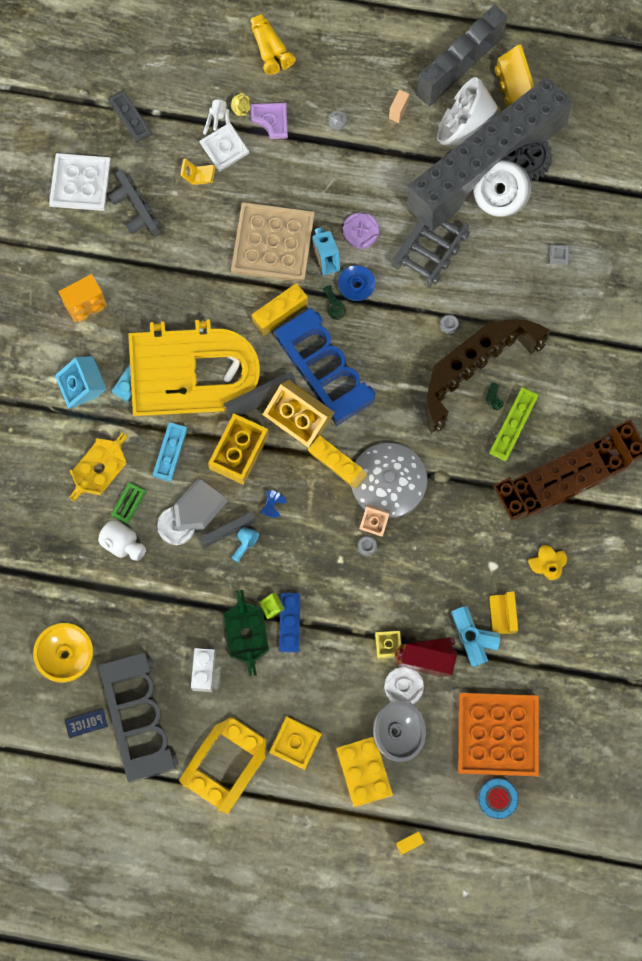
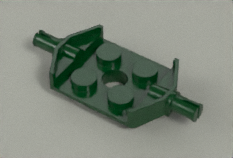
[223,590,269,676]

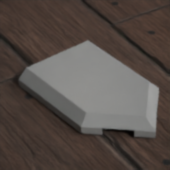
[174,479,228,531]

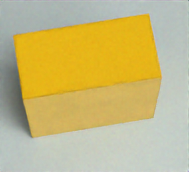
[395,832,425,855]

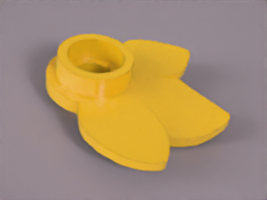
[528,545,567,580]

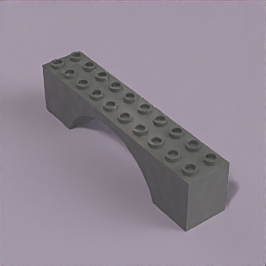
[407,77,572,231]

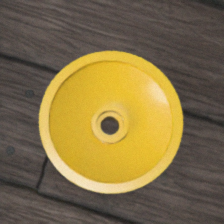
[33,623,93,683]

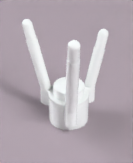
[203,99,230,135]

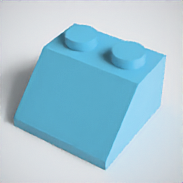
[55,356,107,409]

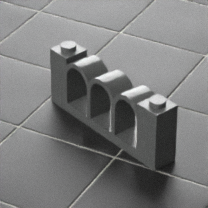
[416,4,508,107]
[99,653,179,783]

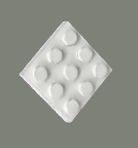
[49,153,111,211]

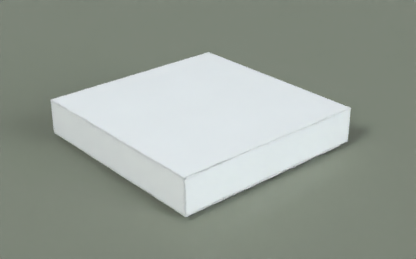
[199,123,250,172]

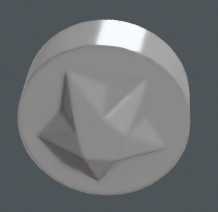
[328,111,346,130]

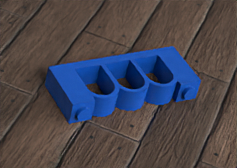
[274,308,376,426]

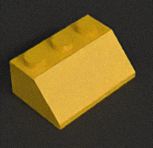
[495,44,534,108]

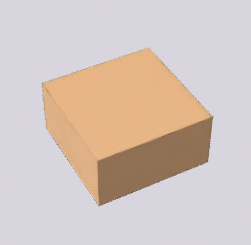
[389,90,410,123]
[360,504,391,536]

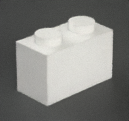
[191,648,216,692]

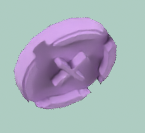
[343,213,379,249]

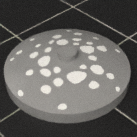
[351,443,427,519]

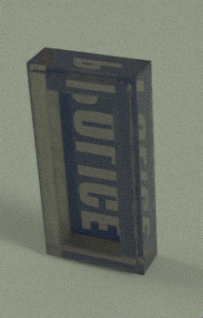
[64,708,108,739]

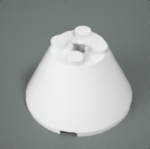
[437,77,501,146]

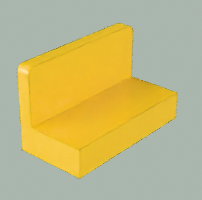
[489,592,518,634]

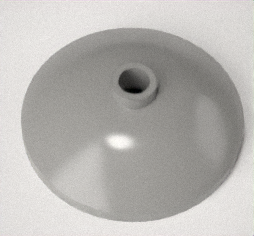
[373,701,426,762]

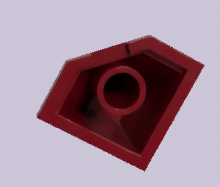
[395,637,457,677]

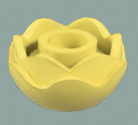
[231,93,251,117]

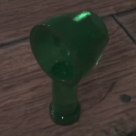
[323,285,346,320]

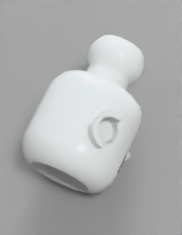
[98,520,146,561]

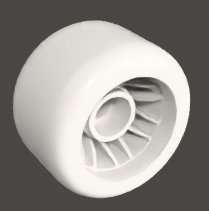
[473,160,531,217]

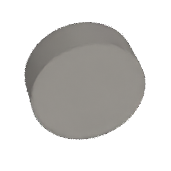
[440,315,459,335]
[358,536,377,556]

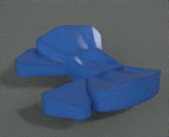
[260,490,287,518]

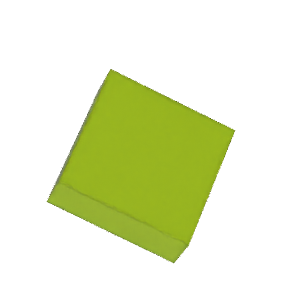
[259,592,285,619]

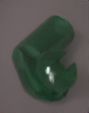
[486,383,504,410]

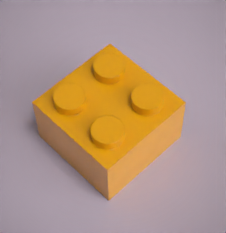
[58,274,107,323]

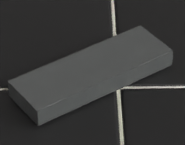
[108,90,152,143]
[199,512,255,548]

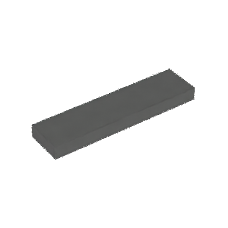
[224,372,296,420]

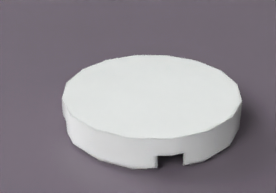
[157,507,195,545]
[384,667,424,705]

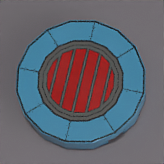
[478,778,519,819]

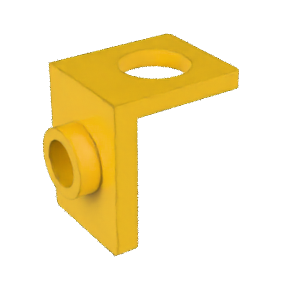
[180,159,216,185]

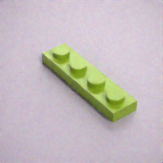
[489,387,539,462]

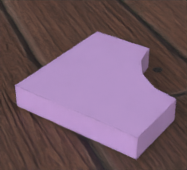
[251,103,288,139]

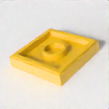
[269,716,322,770]

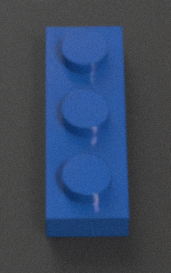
[279,593,300,653]

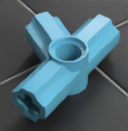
[451,606,500,667]

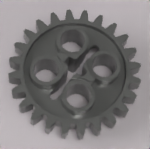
[502,141,553,181]

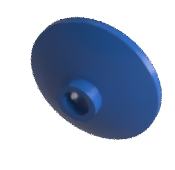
[338,265,375,301]

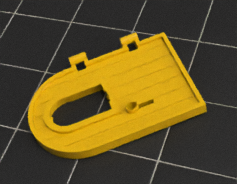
[128,319,260,417]

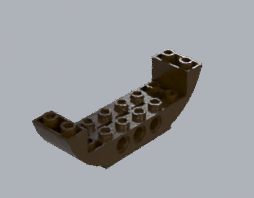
[425,319,550,434]

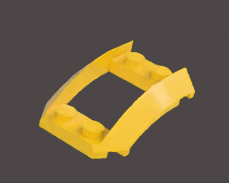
[179,717,266,814]

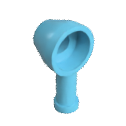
[231,527,259,563]

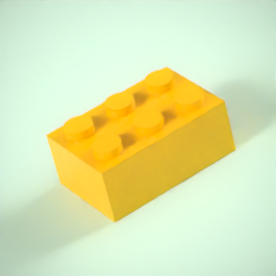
[262,380,335,448]
[208,413,269,485]
[336,737,393,808]

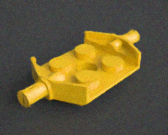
[69,432,128,502]

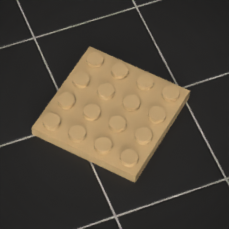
[231,202,315,283]

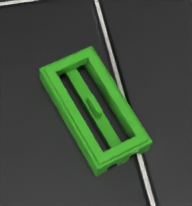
[111,482,146,525]

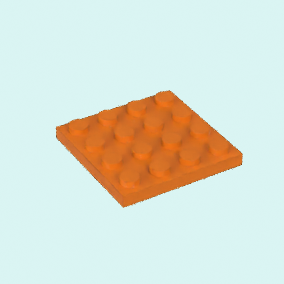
[458,693,539,777]

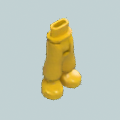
[250,14,296,75]

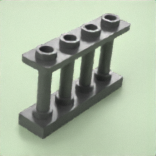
[392,219,470,288]

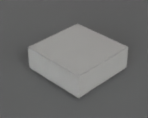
[549,244,569,265]

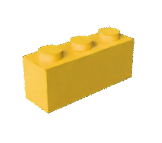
[251,283,308,336]
[308,435,367,489]

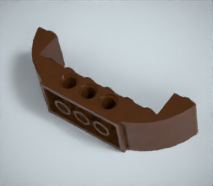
[493,419,642,521]

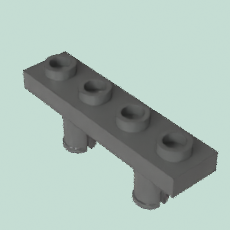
[108,169,162,237]

